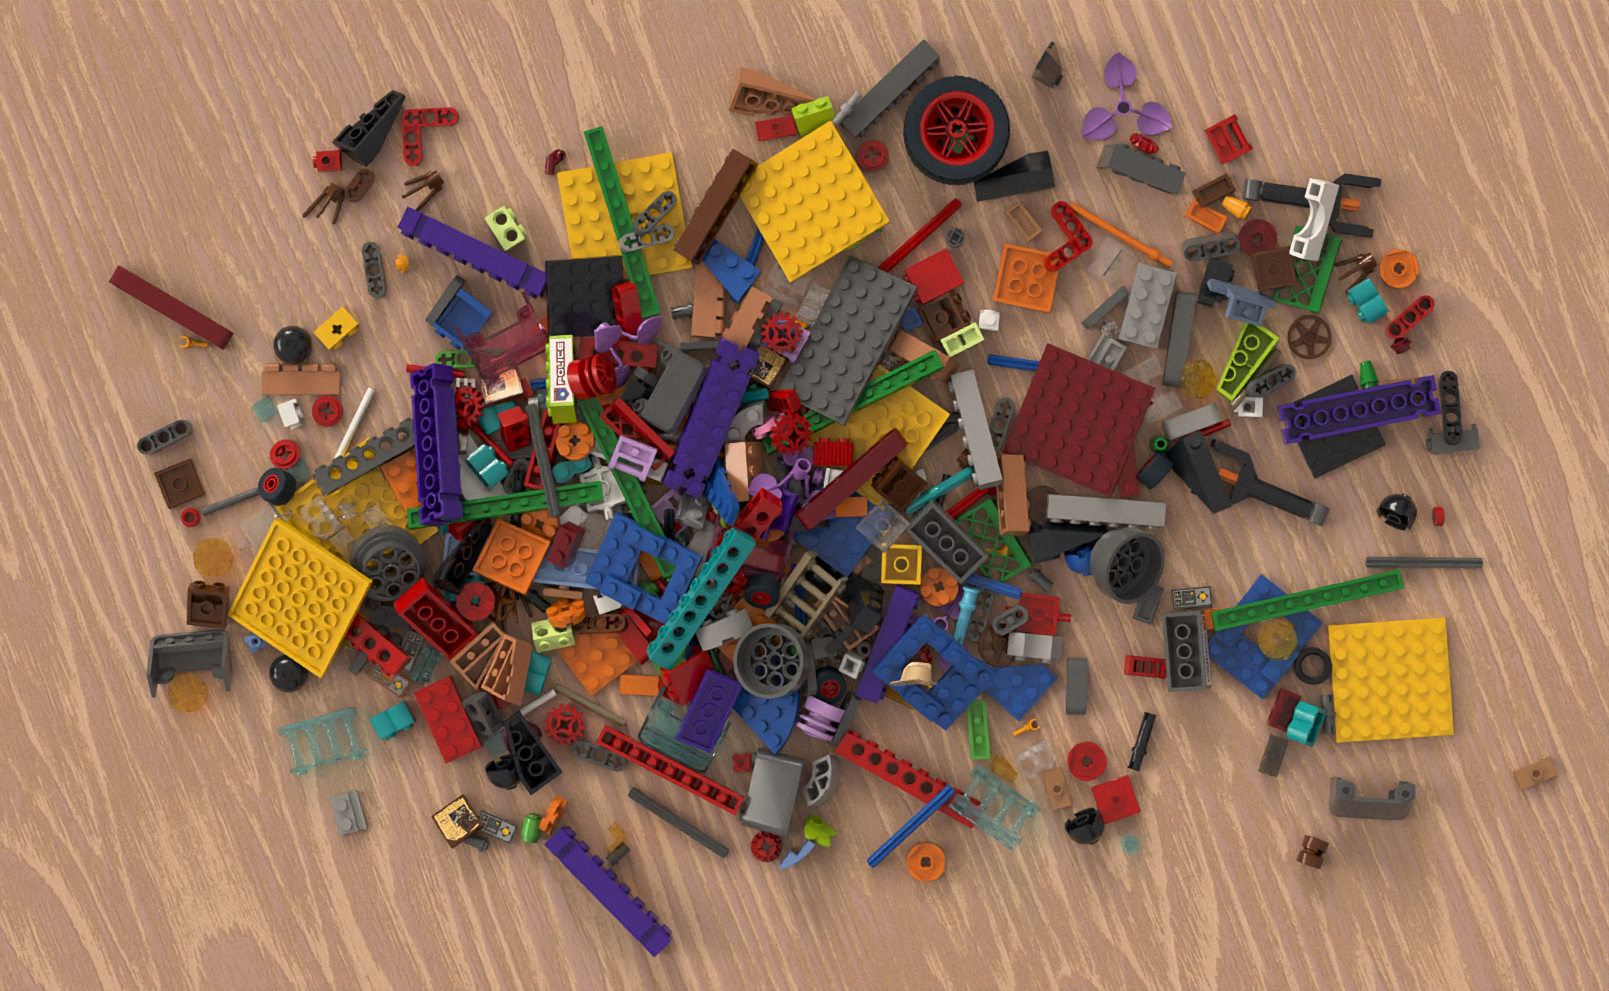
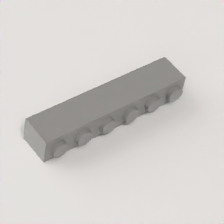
[948,370,1002,490]
[1045,494,1166,530]

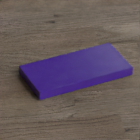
[675,668,742,753]

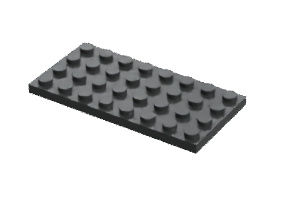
[778,255,918,426]

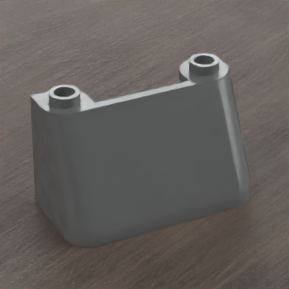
[738,749,804,837]
[1329,777,1416,820]

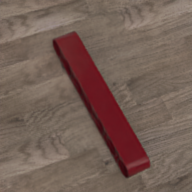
[109,265,234,350]
[795,428,908,530]

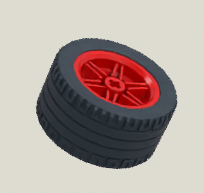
[903,75,1010,185]

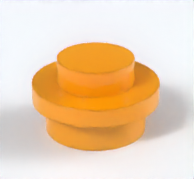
[395,254,410,274]

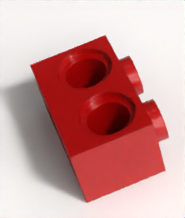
[497,406,532,453]

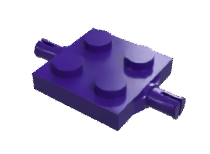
[759,476,800,541]

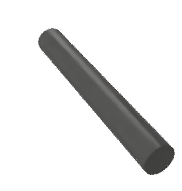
[202,488,259,516]

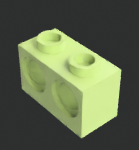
[485,206,527,252]
[940,322,984,358]
[531,619,576,653]

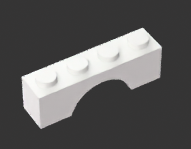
[1289,178,1339,261]

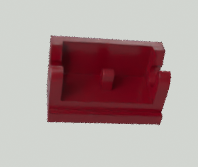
[1266,688,1301,732]

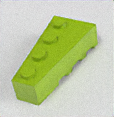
[1216,323,1279,402]

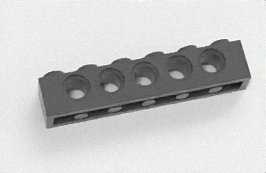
[313,417,415,497]

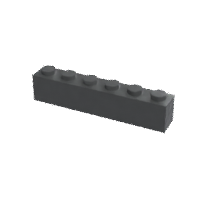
[840,39,940,139]

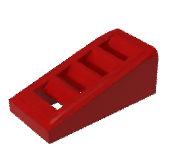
[766,389,802,413]
[1124,655,1166,679]

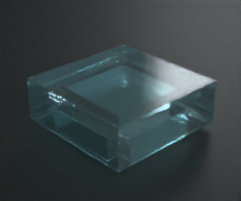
[251,396,278,423]
[287,459,312,483]
[484,731,510,758]

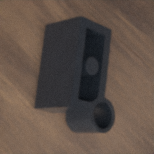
[1197,258,1235,308]
[366,598,412,629]

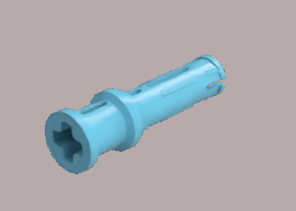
[953,585,980,646]

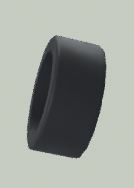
[1294,647,1332,685]

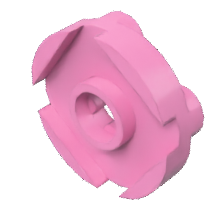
[750,411,787,440]

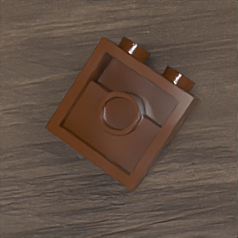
[916,290,971,344]
[871,456,928,512]
[186,580,229,629]

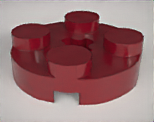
[1238,219,1277,258]

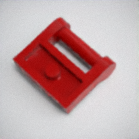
[1204,114,1253,165]

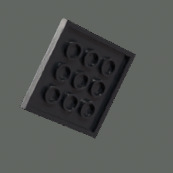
[545,255,623,339]
[1292,375,1386,479]

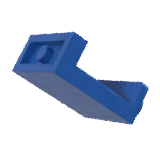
[433,288,493,350]

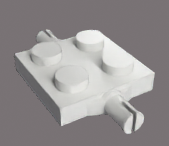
[579,456,627,521]

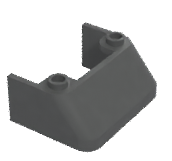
[632,338,708,434]
[146,630,232,698]

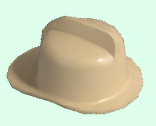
[889,662,937,686]

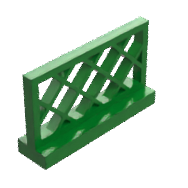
[1274,225,1342,314]
[955,497,1033,583]

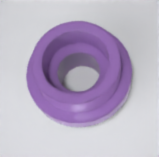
[812,467,826,487]

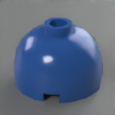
[1064,542,1097,576]

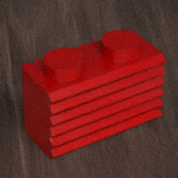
[813,438,855,466]

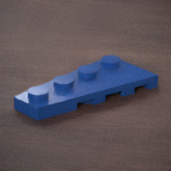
[702,239,762,304]
[703,457,740,525]

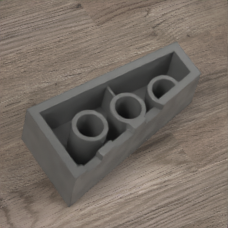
[1096,142,1186,195]

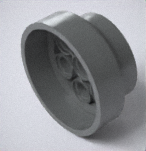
[349,525,426,601]
[1090,527,1165,604]
[733,623,810,699]

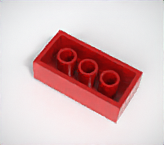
[394,577,478,660]
[413,675,483,763]

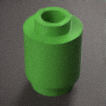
[521,813,542,843]

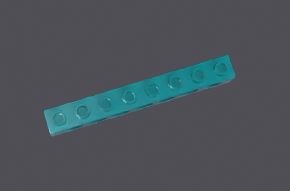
[647,526,756,671]

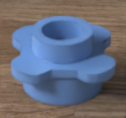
[244,634,267,653]

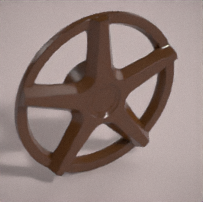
[1287,315,1332,359]
[487,581,515,621]
[978,623,1017,667]

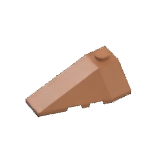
[728,67,815,115]

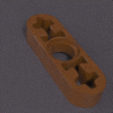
[571,614,628,634]

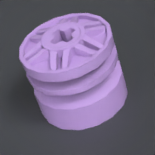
[794,696,845,741]

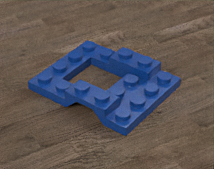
[585,512,704,625]
[1208,574,1323,699]
[872,614,998,731]

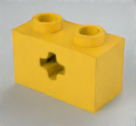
[313,306,360,351]

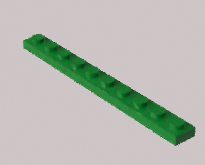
[584,126,661,319]
[761,350,944,455]
[577,395,676,578]
[407,481,604,530]
[1210,569,1404,631]

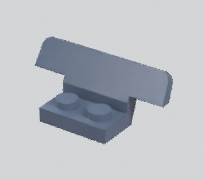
[1207,278,1276,327]

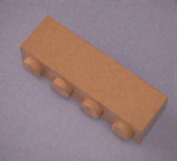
[996,454,1031,536]

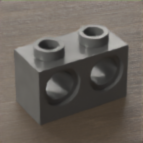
[461,691,504,736]

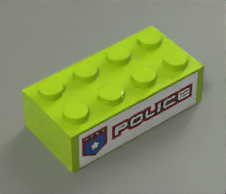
[546,335,577,424]

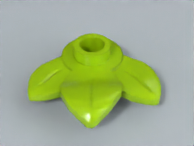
[803,814,837,847]

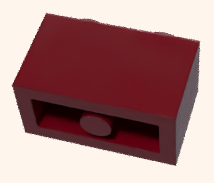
[547,521,586,569]

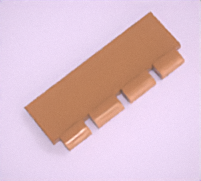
[691,261,726,338]
[262,363,340,395]

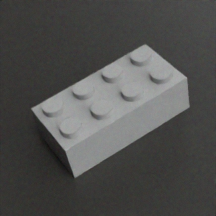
[1117,263,1177,350]

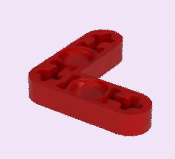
[402,107,459,167]
[1044,201,1093,272]

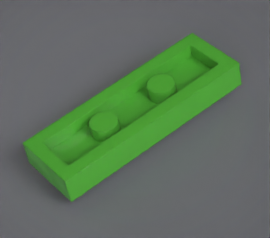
[967,700,991,760]

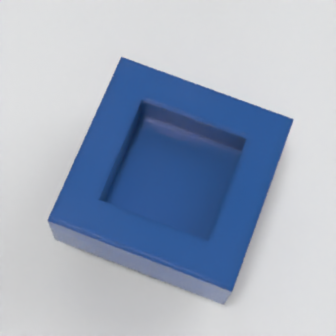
[901,307,923,332]

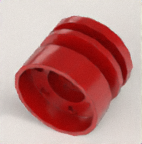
[567,353,617,401]

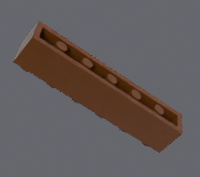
[673,149,758,266]

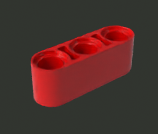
[612,282,643,341]
[1385,295,1435,339]
[609,609,650,665]

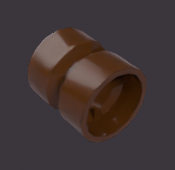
[1296,835,1329,869]

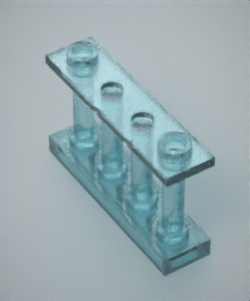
[278,707,368,776]
[948,764,1041,851]

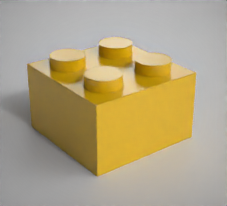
[881,544,922,585]

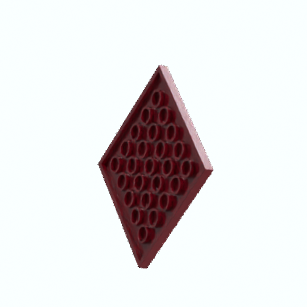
[1003,343,1156,497]

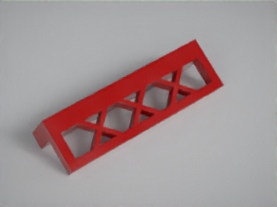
[599,397,675,471]

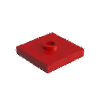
[1091,775,1141,824]

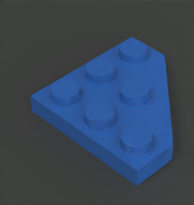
[984,664,1058,721]

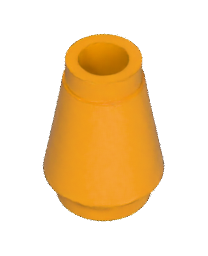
[1222,195,1252,221]

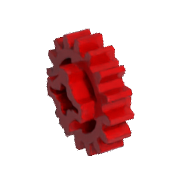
[760,311,803,354]
[454,385,486,429]
[770,412,813,455]
[544,703,586,745]

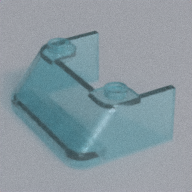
[638,686,732,773]

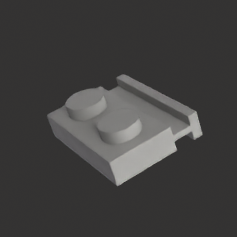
[1088,333,1127,370]
[675,491,710,531]
[329,790,368,836]

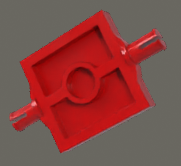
[1004,592,1071,636]

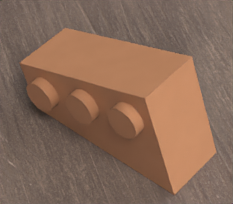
[722,286,773,349]
[890,330,959,385]
[725,442,764,502]
[813,593,880,651]
[450,620,506,690]
[481,634,533,706]

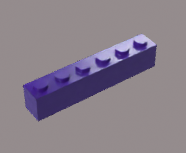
[855,584,921,704]

